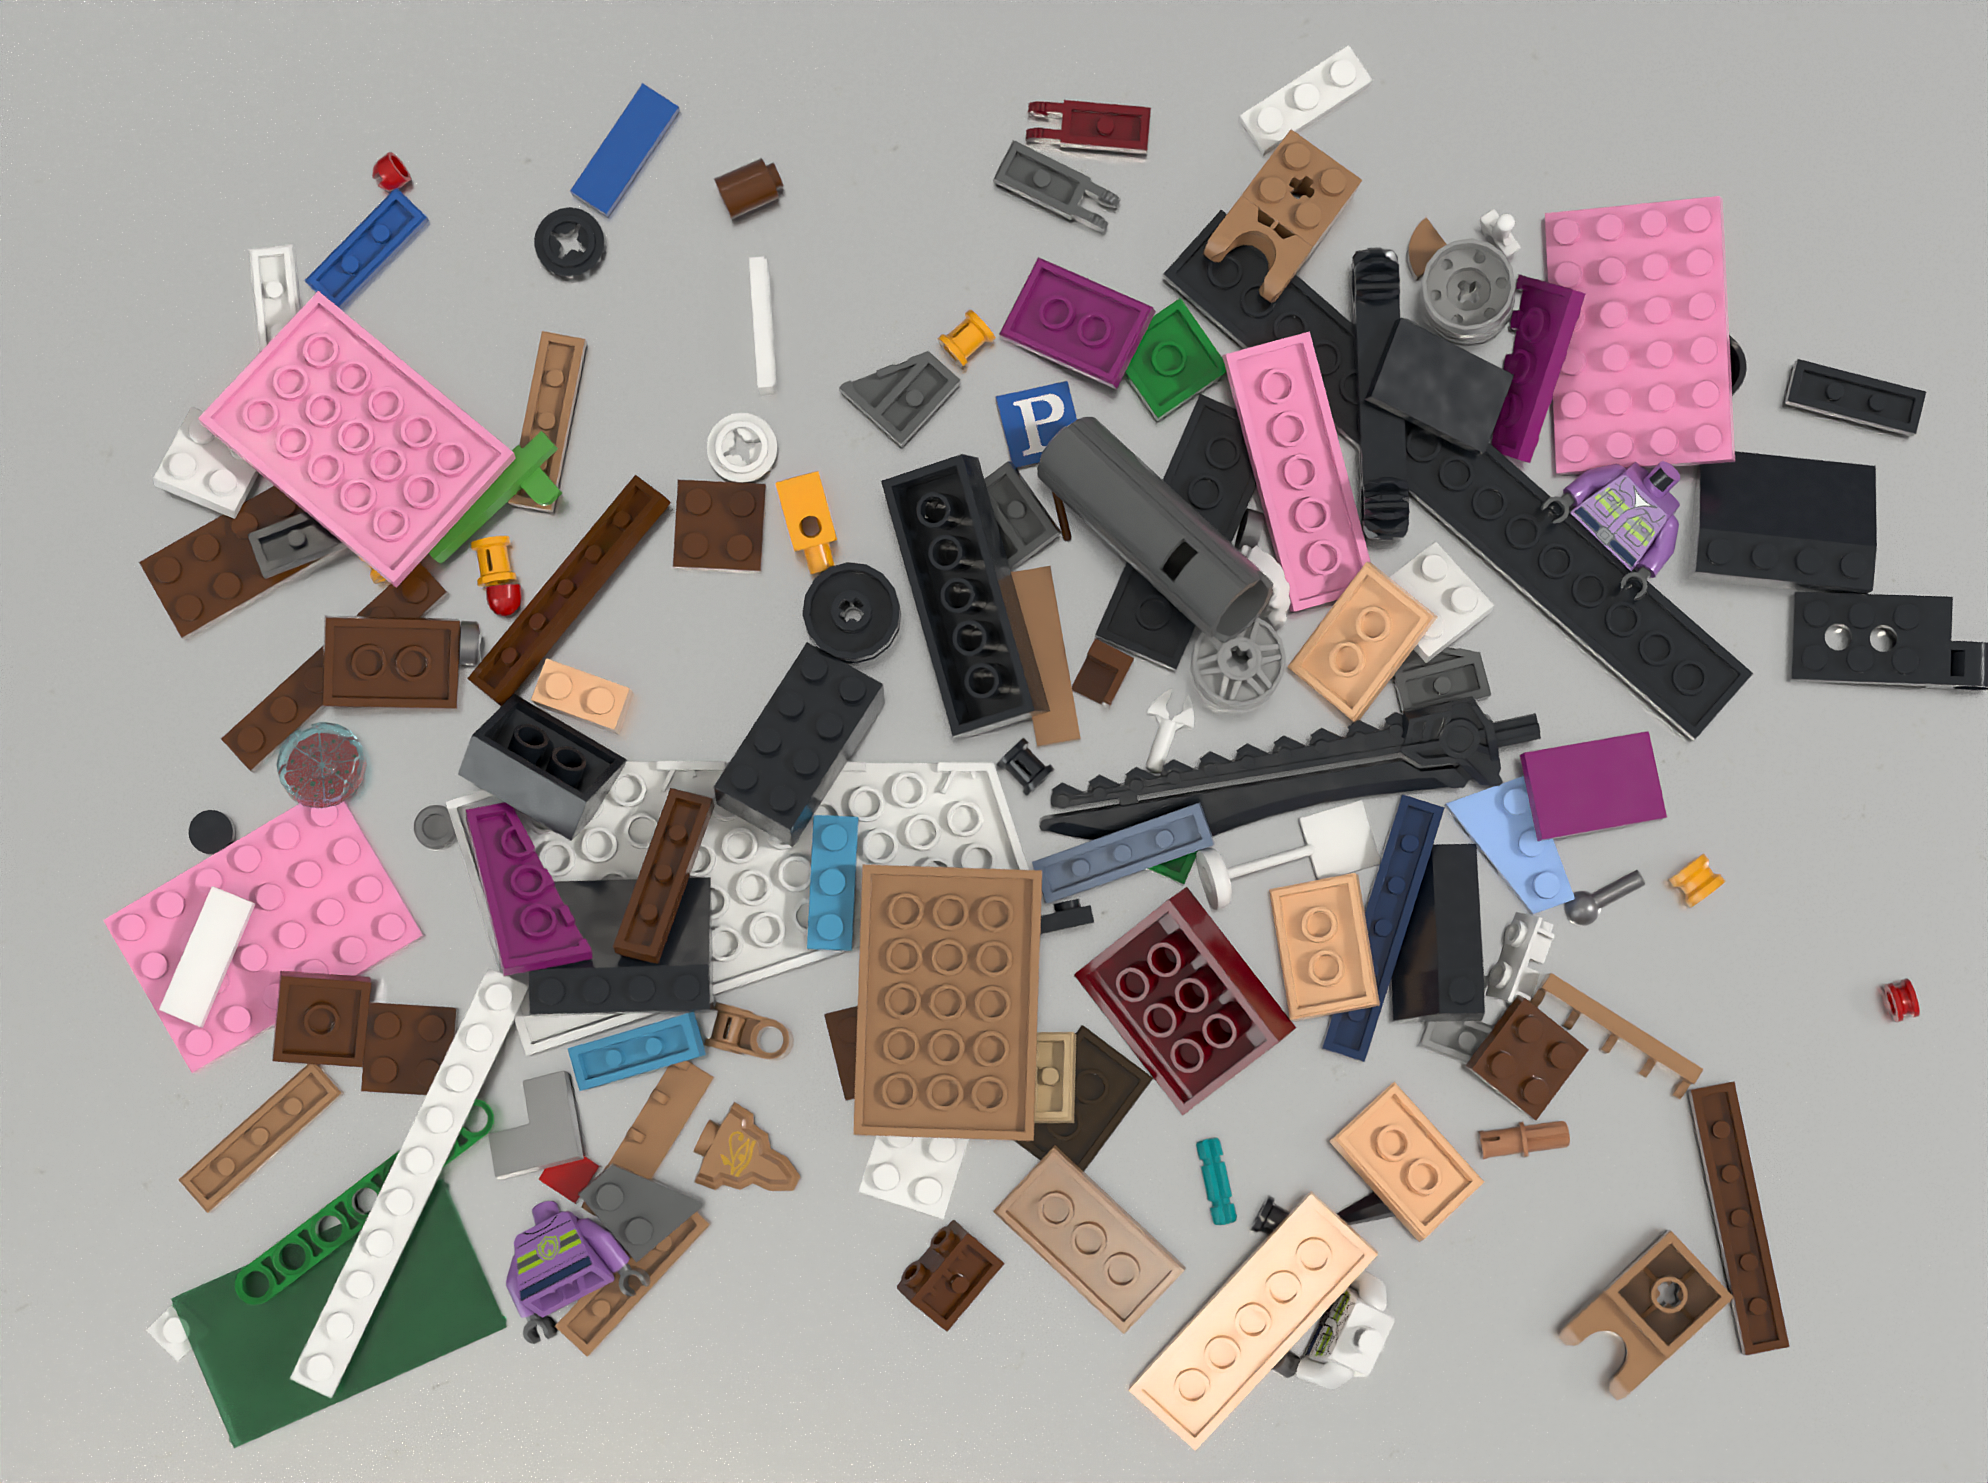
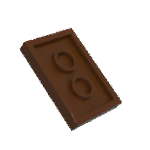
[322,615,460,709]

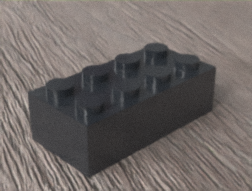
[714,642,885,847]

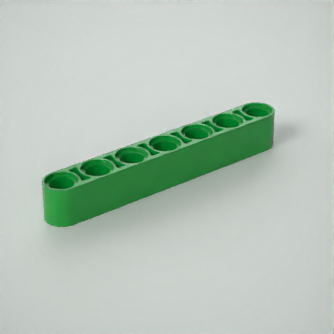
[235,1099,496,1305]

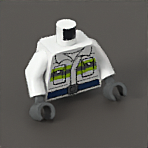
[1271,1269,1395,1390]

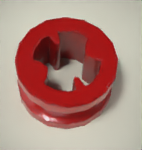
[1884,978,1920,1023]

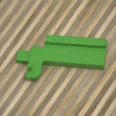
[429,431,563,564]

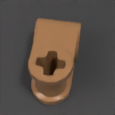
[704,1002,794,1061]

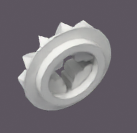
[707,413,777,483]

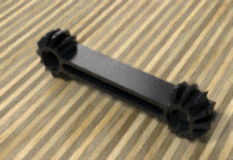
[1351,247,1410,541]

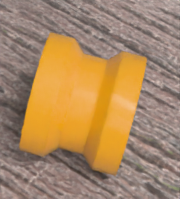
[1668,853,1726,908]

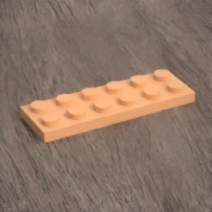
[1129,1191,1378,1451]

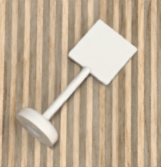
[1197,800,1380,910]

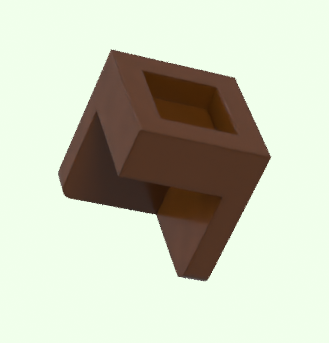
[1072,638,1135,710]

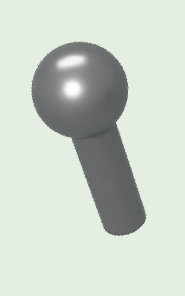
[1565,869,1646,926]

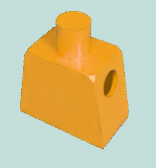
[775,471,837,574]

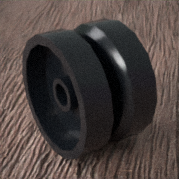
[802,562,902,666]

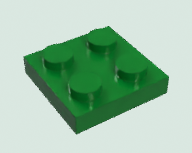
[1124,298,1227,421]

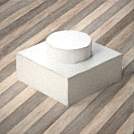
[146,1298,212,1362]

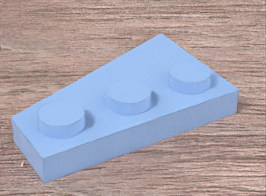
[1445,776,1575,915]

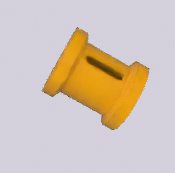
[937,309,996,367]
[470,536,517,587]

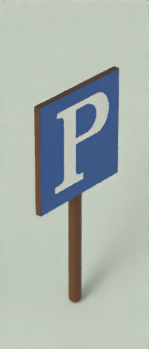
[995,381,1077,542]

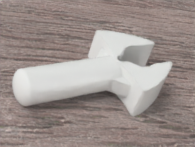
[1479,209,1521,258]
[1145,689,1195,773]

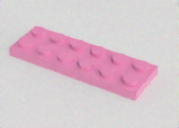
[1222,332,1371,612]

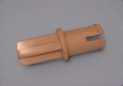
[1479,1121,1570,1160]

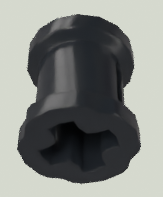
[996,738,1055,797]
[1250,1195,1291,1236]

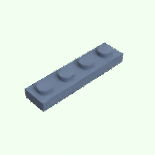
[1032,802,1215,904]

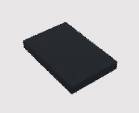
[1365,317,1514,456]

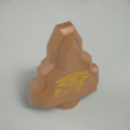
[693,1102,801,1191]

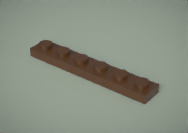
[467,474,671,706]
[221,563,449,772]
[1688,1081,1790,1356]

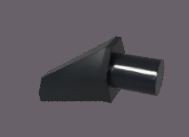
[1337,1191,1395,1225]

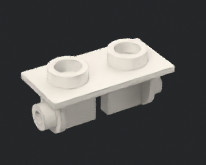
[1486,912,1555,1004]

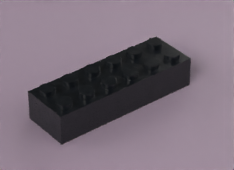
[881,454,1050,737]

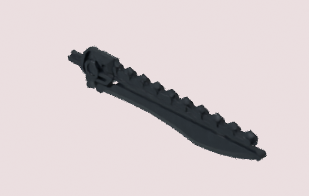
[1039,696,1541,840]

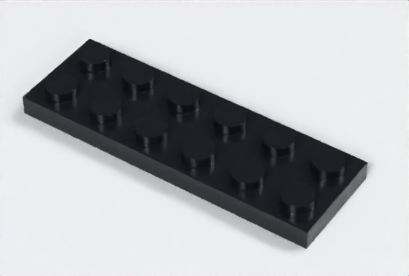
[1095,394,1257,671]

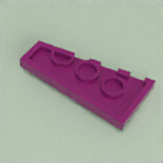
[1491,274,1586,463]
[466,802,593,976]

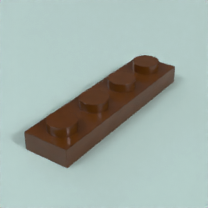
[613,788,715,964]

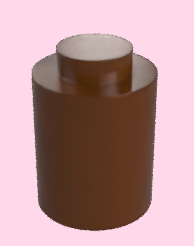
[714,158,784,219]

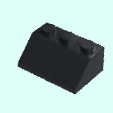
[458,694,627,841]

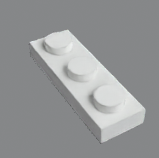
[1239,45,1373,155]

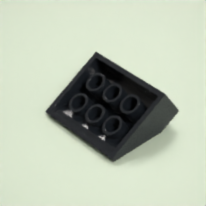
[1687,451,1877,594]
[529,877,714,1016]

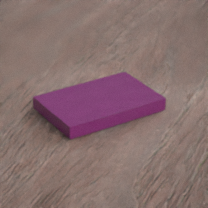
[999,257,1156,389]
[1520,731,1667,842]

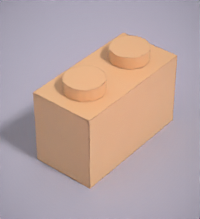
[531,658,634,735]

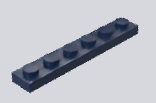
[1321,794,1445,1062]

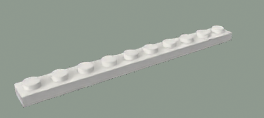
[290,967,529,1398]

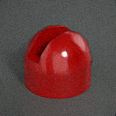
[372,152,411,191]
[485,584,522,616]

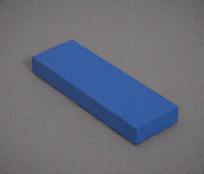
[570,83,680,218]
[304,189,429,309]

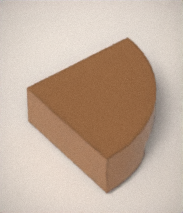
[1408,217,1447,280]

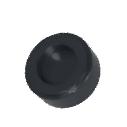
[189,810,236,855]

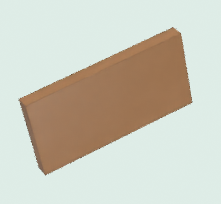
[993,1145,1186,1334]

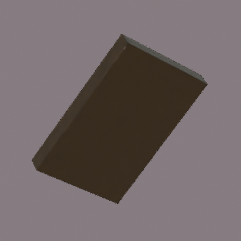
[1014,1025,1153,1172]

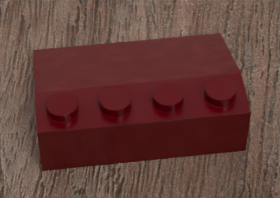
[1074,887,1296,1115]

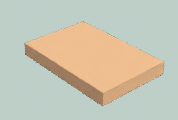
[1287,562,1438,722]
[1269,873,1380,1022]
[1329,1082,1484,1242]

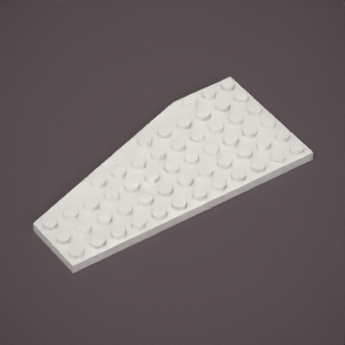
[446,761,1029,1056]

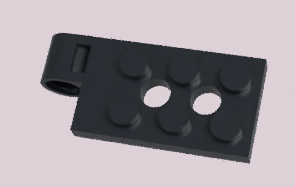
[1791,592,1988,691]

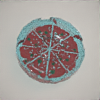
[276,722,367,809]

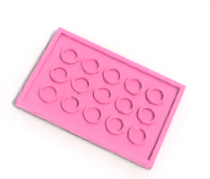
[1545,196,1735,476]
[198,291,516,588]
[103,786,425,1073]

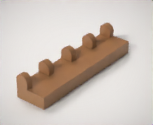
[1530,973,1704,1100]
[581,1060,715,1216]

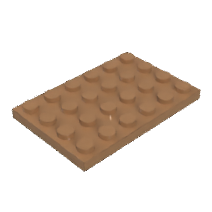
[853,865,1042,1141]

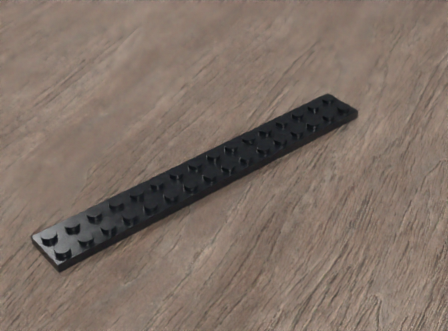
[1163,209,1753,741]

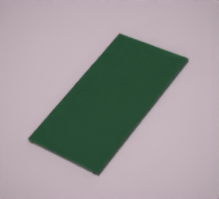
[171,1178,508,1448]

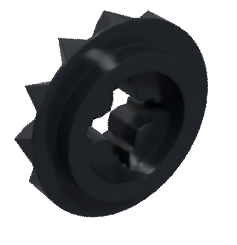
[534,207,605,278]

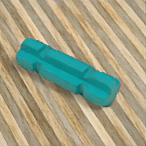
[1196,1137,1237,1226]

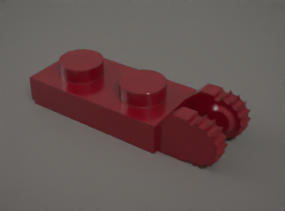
[1025,100,1151,154]

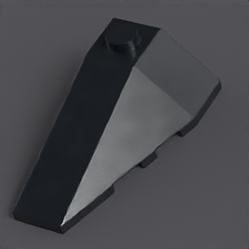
[1391,844,1485,1022]

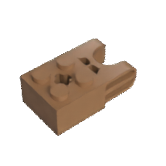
[1203,129,1362,303]
[1558,1230,1734,1400]

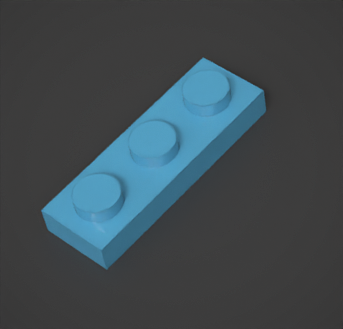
[807,815,859,951]
[567,1012,706,1091]

